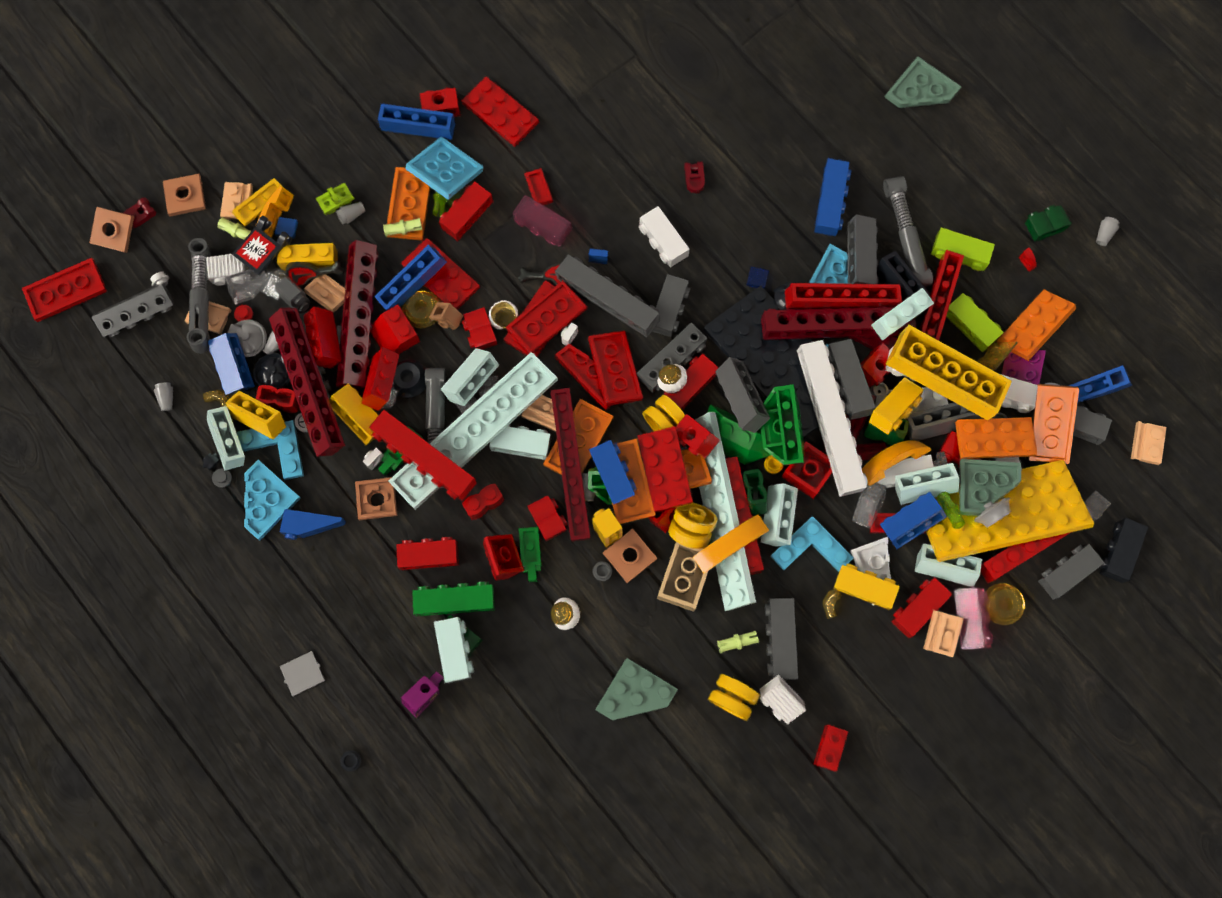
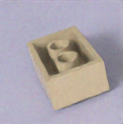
[657,542,708,612]

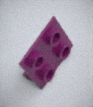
[1002,350,1046,385]

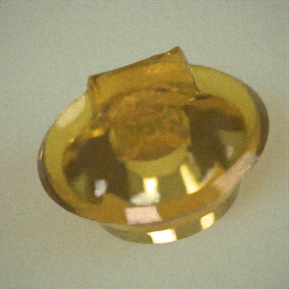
[402,291,440,328]
[981,583,1025,625]

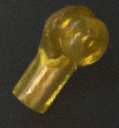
[203,390,230,407]
[823,589,841,619]

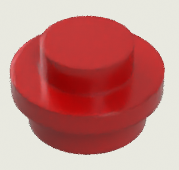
[234,305,253,322]

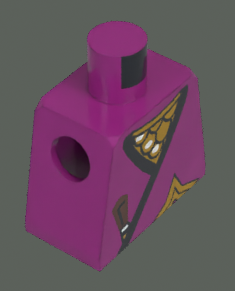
[401,672,445,718]

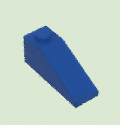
[1069,365,1133,403]
[280,509,346,540]

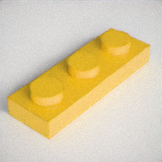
[232,178,283,226]

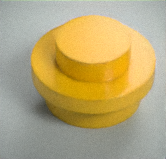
[764,455,783,474]

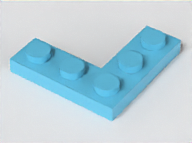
[237,420,304,480]
[770,516,854,572]

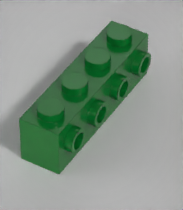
[412,582,495,616]

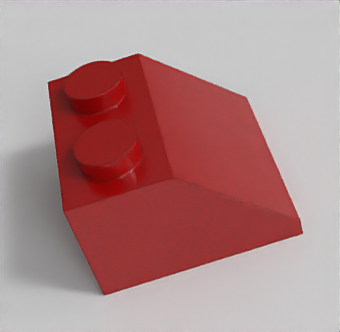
[371,304,420,354]
[483,534,524,581]

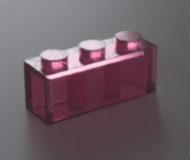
[513,195,572,247]
[954,587,993,650]

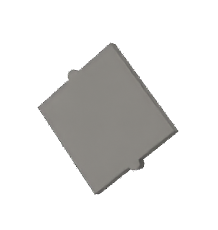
[280,651,325,696]

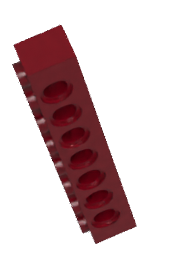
[336,240,378,391]
[761,306,916,340]
[269,308,345,457]

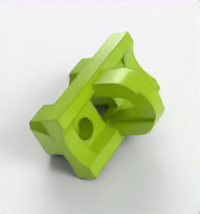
[316,183,354,215]

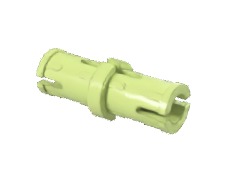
[218,217,251,240]
[383,218,422,236]
[717,631,759,653]

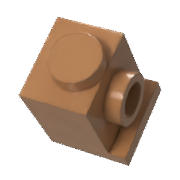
[429,302,463,330]

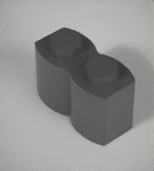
[275,277,310,313]

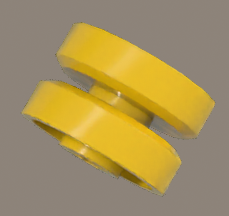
[642,395,685,431]
[668,503,718,549]
[708,674,760,721]

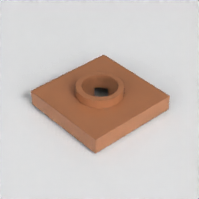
[163,174,206,216]
[90,207,134,252]
[355,477,398,520]
[603,529,657,583]

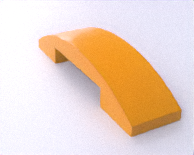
[257,186,294,238]
[862,440,931,486]
[693,515,769,574]

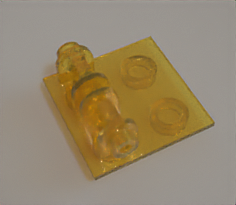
[977,341,1018,371]

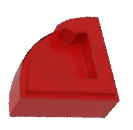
[1019,247,1036,272]

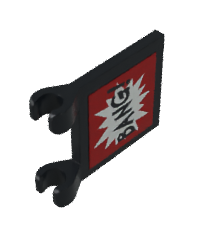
[232,216,292,276]

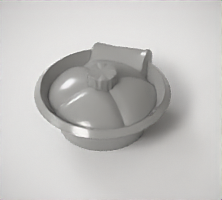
[228,320,267,357]
[974,497,1011,528]

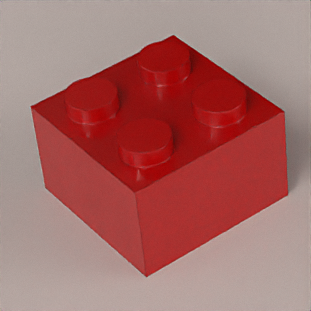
[782,441,832,499]

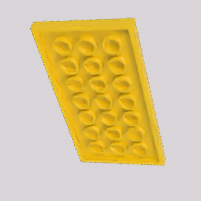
[926,460,1094,562]

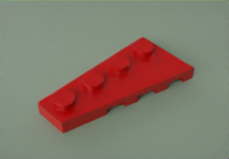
[555,344,612,410]

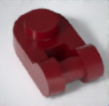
[684,162,705,193]
[123,197,156,229]

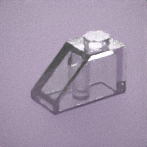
[225,269,269,305]
[852,482,886,528]

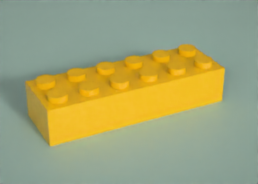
[886,325,1012,420]

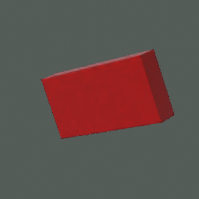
[524,168,553,208]

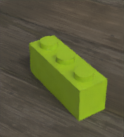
[931,228,995,271]
[946,293,1004,352]

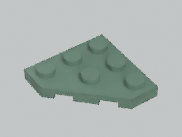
[885,57,961,108]
[959,459,1021,516]
[595,658,678,721]

